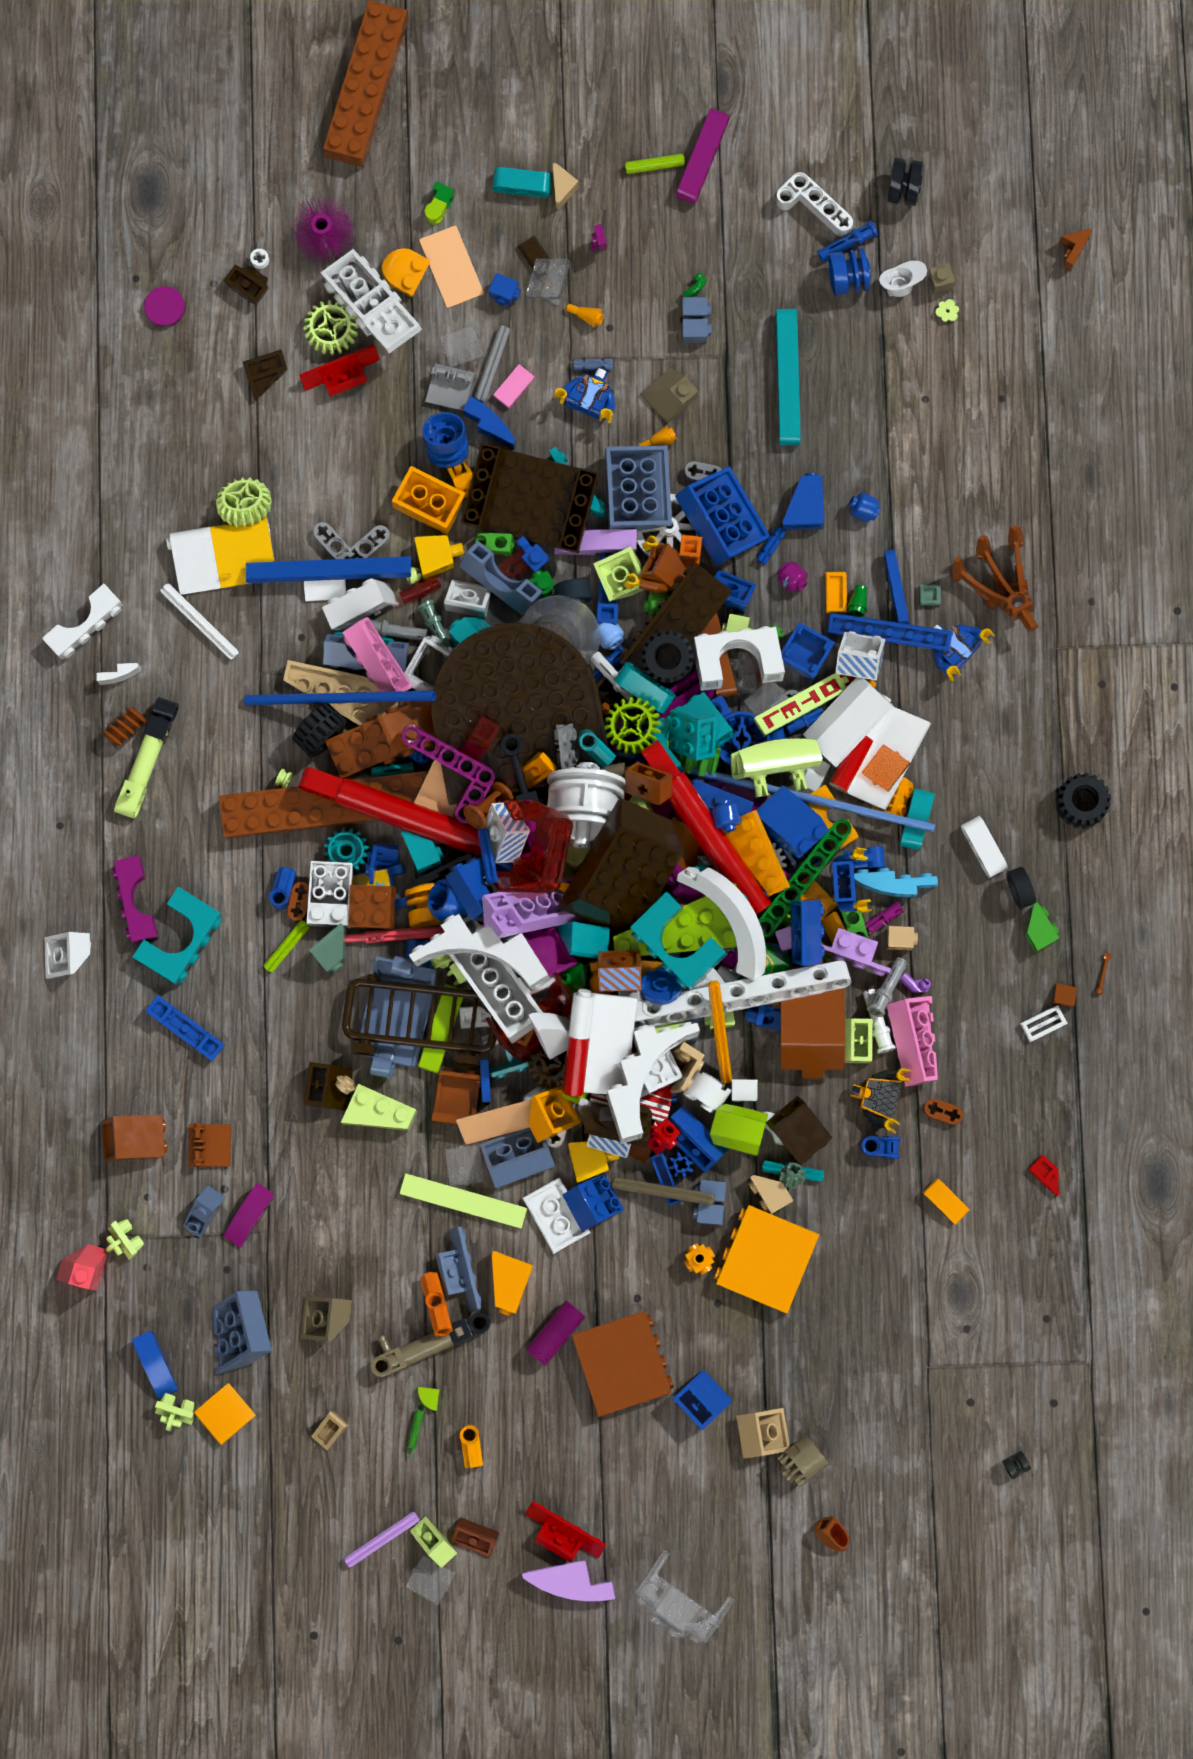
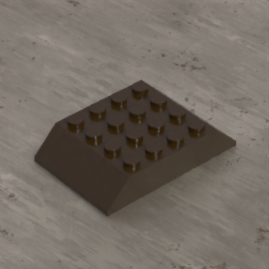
[557,797,684,934]

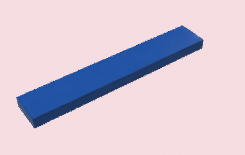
[827,613,953,652]

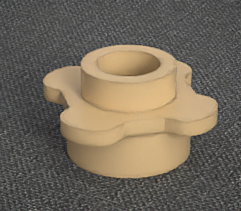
[335,1075,356,1095]

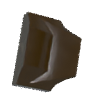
[223,264,269,305]

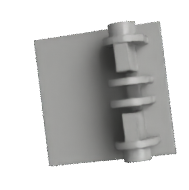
[425,363,475,411]
[554,723,579,769]

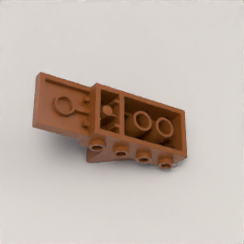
[325,701,435,779]

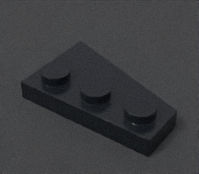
[413,853,472,886]

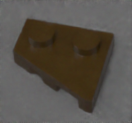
[243,350,288,400]

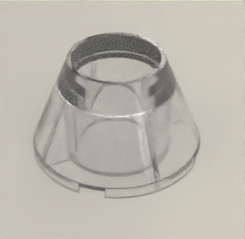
[521,595,600,665]

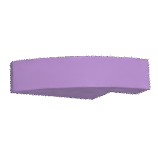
[522,1559,615,1601]

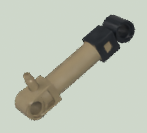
[371,1312,491,1377]

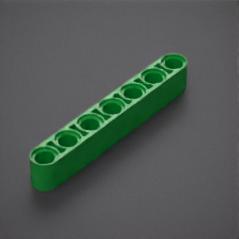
[759,819,852,939]

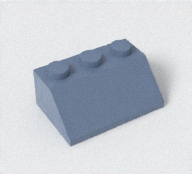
[480,1128,555,1188]

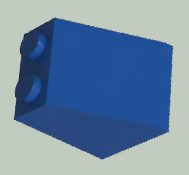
[756,786,829,858]

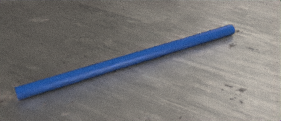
[244,691,436,705]

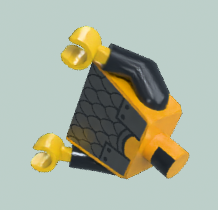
[850,1068,911,1134]

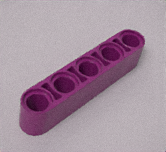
[676,108,730,205]

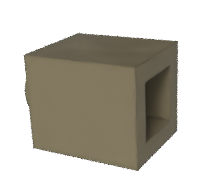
[928,263,955,295]

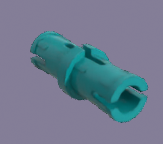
[371,762,414,777]

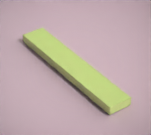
[400,1173,527,1229]

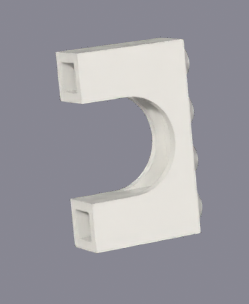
[692,626,785,691]

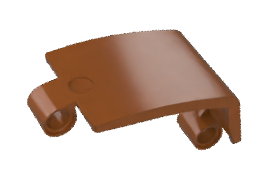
[781,959,845,1079]

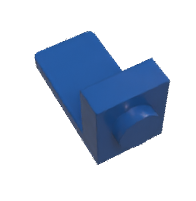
[366,843,399,884]

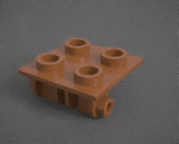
[188,1123,231,1167]

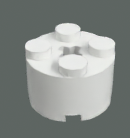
[683,1069,732,1113]

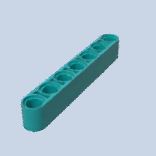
[776,308,801,446]

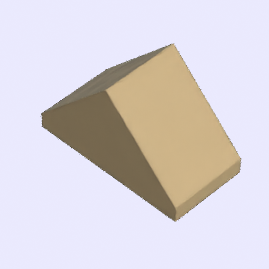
[553,163,579,209]
[311,1411,349,1450]

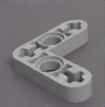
[313,522,390,559]

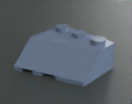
[213,1291,272,1375]

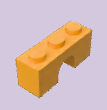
[803,785,859,853]

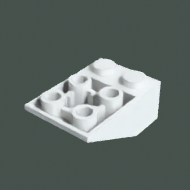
[307,861,353,928]

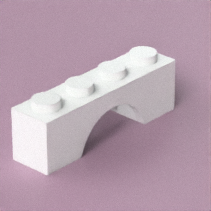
[42,584,123,660]

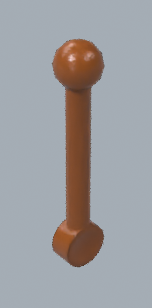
[1095,953,1112,995]

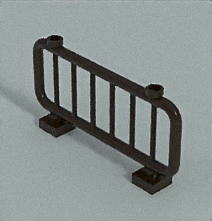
[342,974,498,1068]

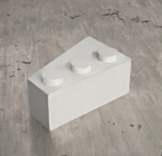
[322,579,399,631]

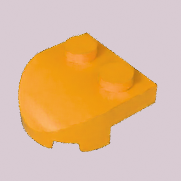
[381,248,430,297]

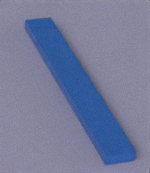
[246,556,411,583]

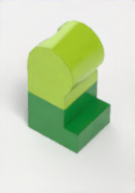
[425,181,455,225]

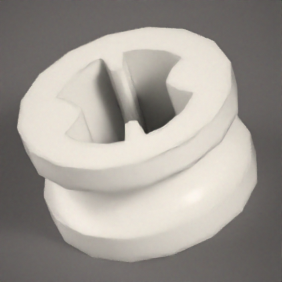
[250,249,269,269]

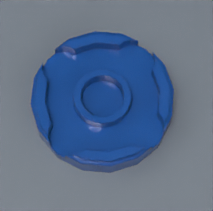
[641,967,683,1005]

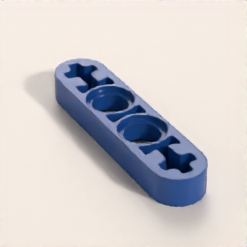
[884,549,909,624]

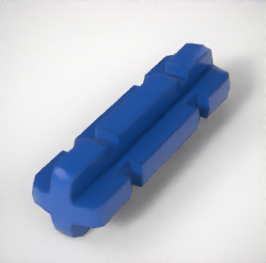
[757,527,786,565]

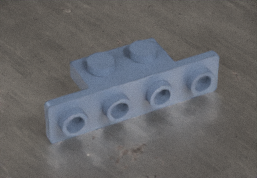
[435,1226,481,1312]

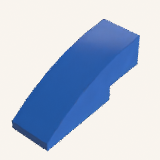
[463,396,516,450]
[131,1331,178,1399]

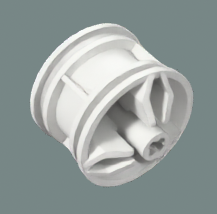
[543,762,626,849]

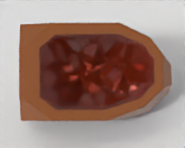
[813,1516,849,1552]

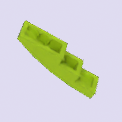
[418,984,464,1074]

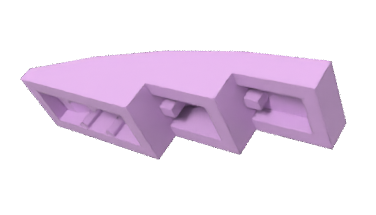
[554,529,637,555]

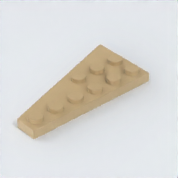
[283,660,409,726]

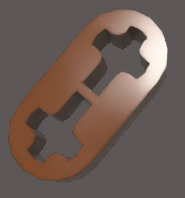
[287,882,309,922]
[924,1099,963,1125]

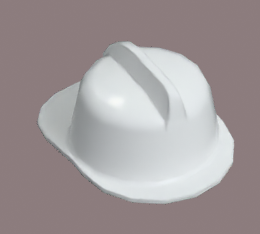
[879,261,927,297]

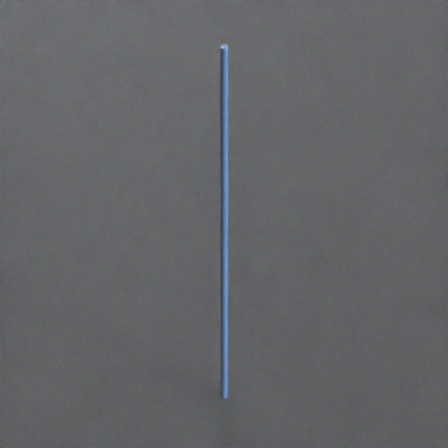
[613,749,935,832]

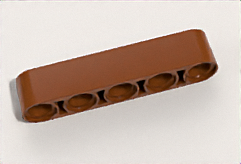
[701,613,737,698]

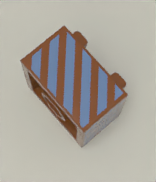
[598,950,642,994]

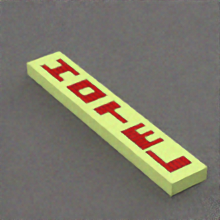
[753,673,856,737]

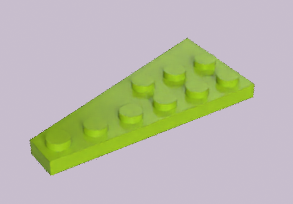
[613,883,737,956]

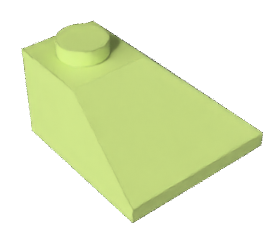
[594,547,644,602]

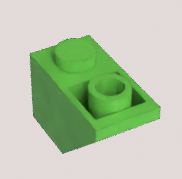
[1025,902,1060,953]

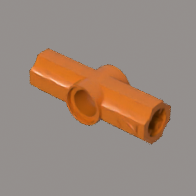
[420,1272,453,1337]

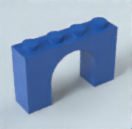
[446,856,539,921]

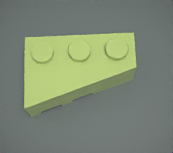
[341,1084,418,1131]

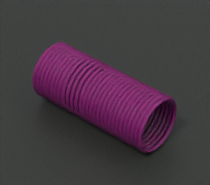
[525,1300,586,1366]

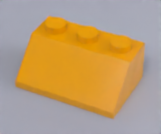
[392,466,466,535]

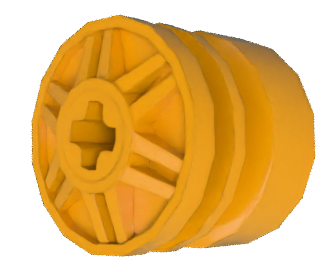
[405,883,444,928]

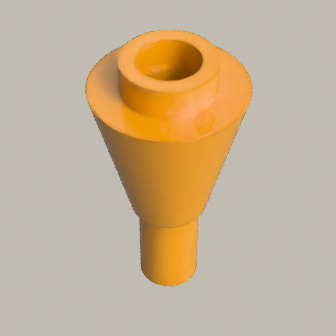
[566,304,604,328]
[639,425,677,446]

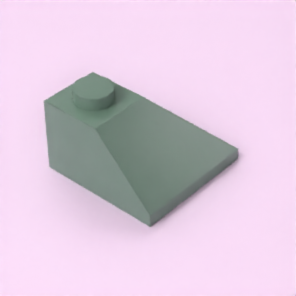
[309,923,347,974]

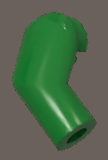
[682,273,707,297]

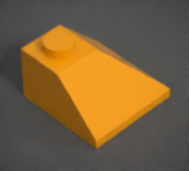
[528,1085,581,1143]

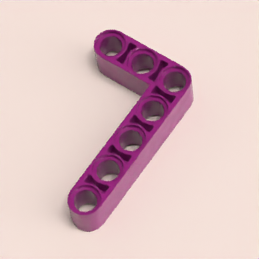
[401,725,495,823]

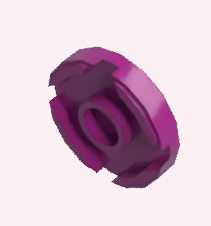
[144,286,185,327]

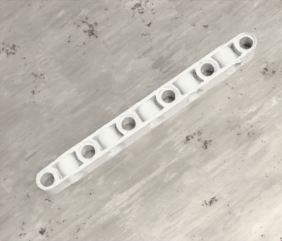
[634,961,852,1031]

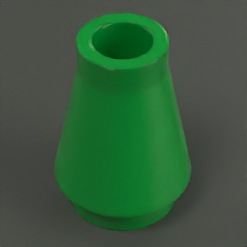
[847,585,867,617]

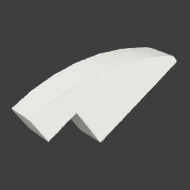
[528,1013,570,1060]

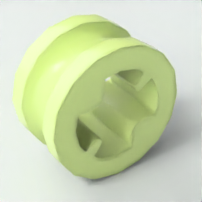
[275,769,292,788]

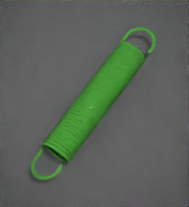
[406,1402,425,1457]

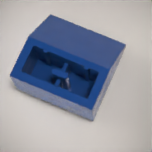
[562,1173,624,1232]
[672,1369,732,1430]

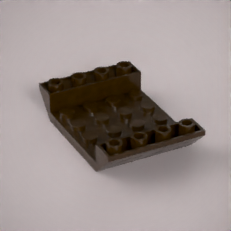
[461,442,600,554]

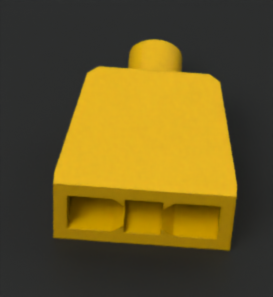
[414,535,465,579]
[568,1142,619,1184]

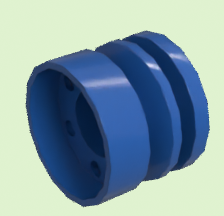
[828,248,871,296]
[422,412,469,468]

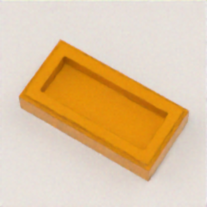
[825,572,847,614]

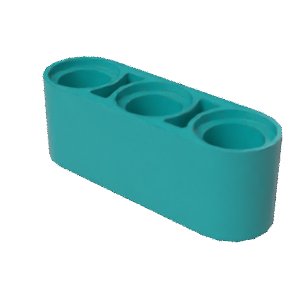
[492,167,552,198]
[614,662,676,714]
[900,788,935,851]

